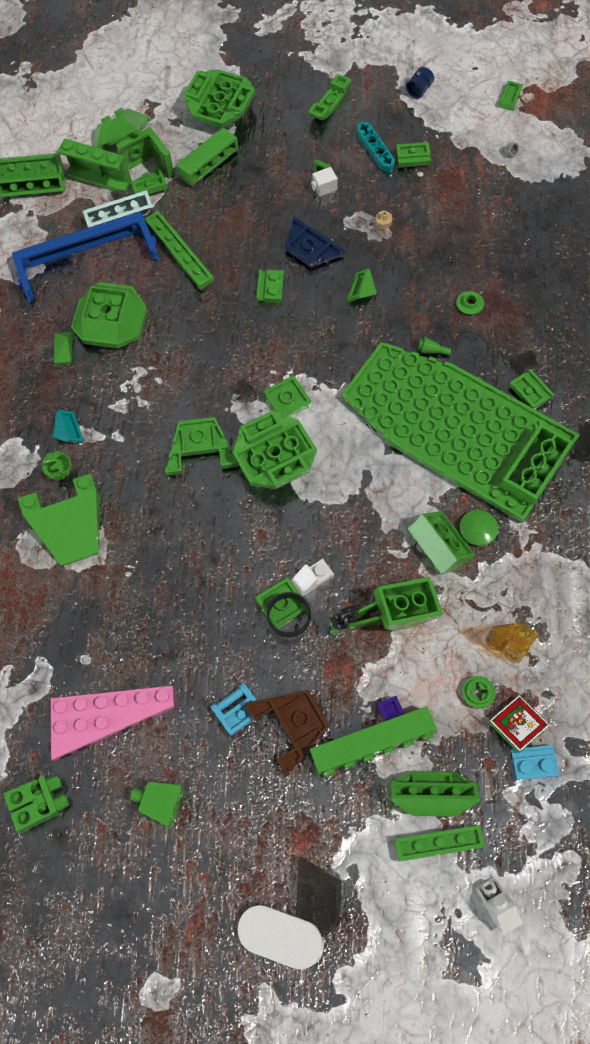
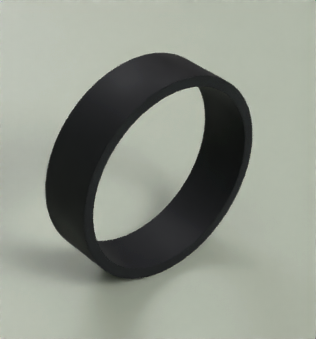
[267,592,311,638]

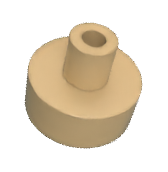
[375,211,392,229]

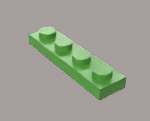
[395,825,485,862]

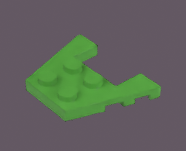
[165,417,238,476]

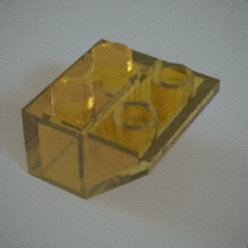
[485,622,539,664]

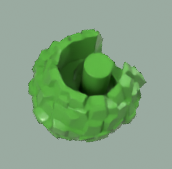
[42,450,72,480]

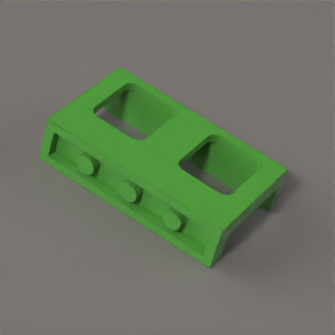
[57,138,132,195]

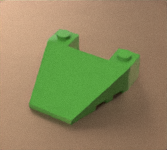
[18,473,101,566]

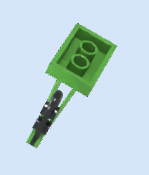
[328,577,443,635]

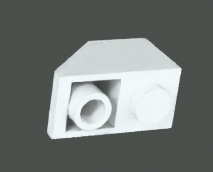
[475,877,523,935]

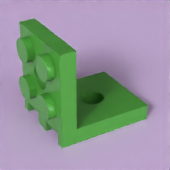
[116,127,175,179]

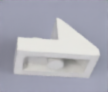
[291,559,334,596]

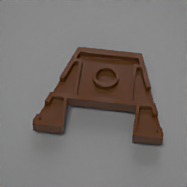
[245,690,329,776]

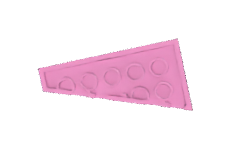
[51,686,175,761]

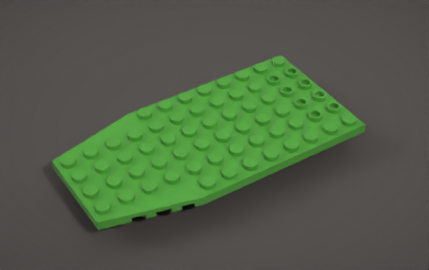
[342,342,580,523]

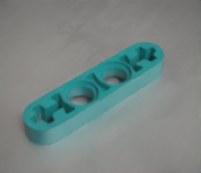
[357,122,395,172]

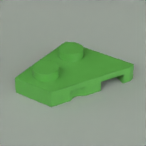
[131,165,168,195]

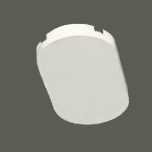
[238,905,324,969]

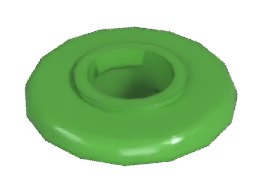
[457,291,484,315]

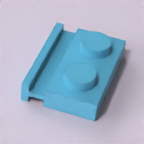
[510,745,559,781]

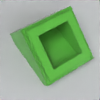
[314,159,334,173]

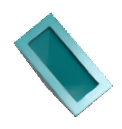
[53,410,84,443]

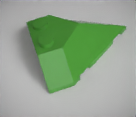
[93,108,151,149]

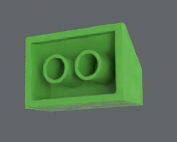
[408,511,476,574]

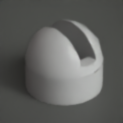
[504,142,519,156]

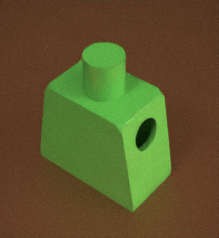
[130,782,184,828]

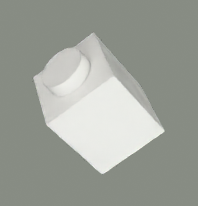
[311,167,338,197]

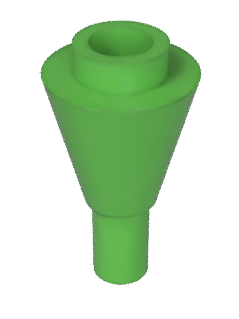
[417,336,451,355]

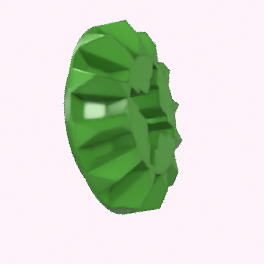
[462,676,495,709]

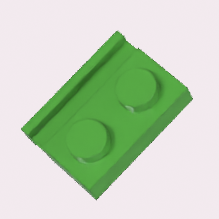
[396,142,432,168]
[256,269,284,303]
[509,369,554,410]

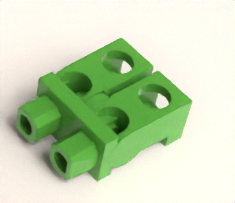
[3,775,70,834]

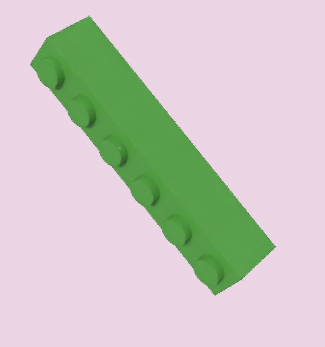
[310,706,437,778]

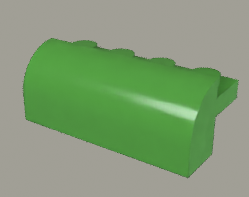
[0,153,66,197]

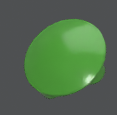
[459,510,498,546]

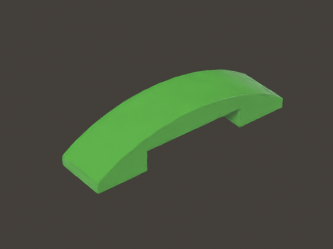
[308,74,351,120]

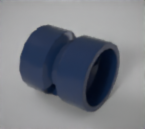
[406,67,435,99]

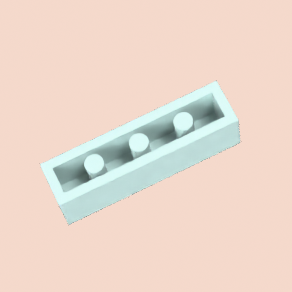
[82,190,152,228]

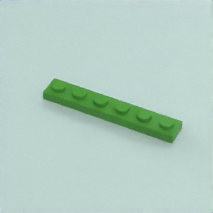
[145,211,214,290]

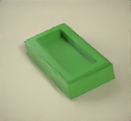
[498,81,523,111]

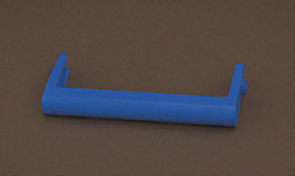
[12,211,159,302]

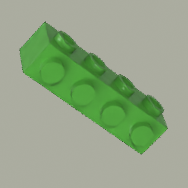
[176,127,238,186]

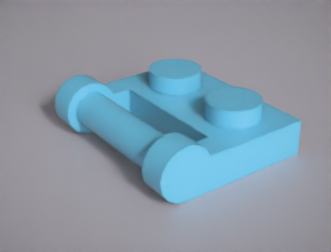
[210,683,257,737]

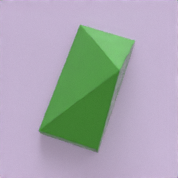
[347,268,377,302]
[53,332,73,365]

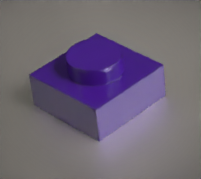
[377,696,404,722]

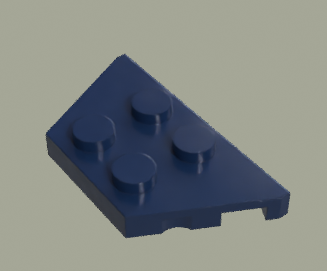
[285,216,345,267]

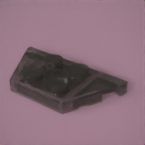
[295,857,342,937]

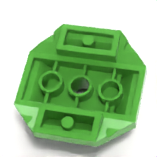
[183,69,255,128]
[71,282,148,348]
[233,410,317,489]

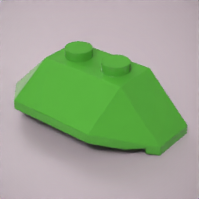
[391,771,480,817]

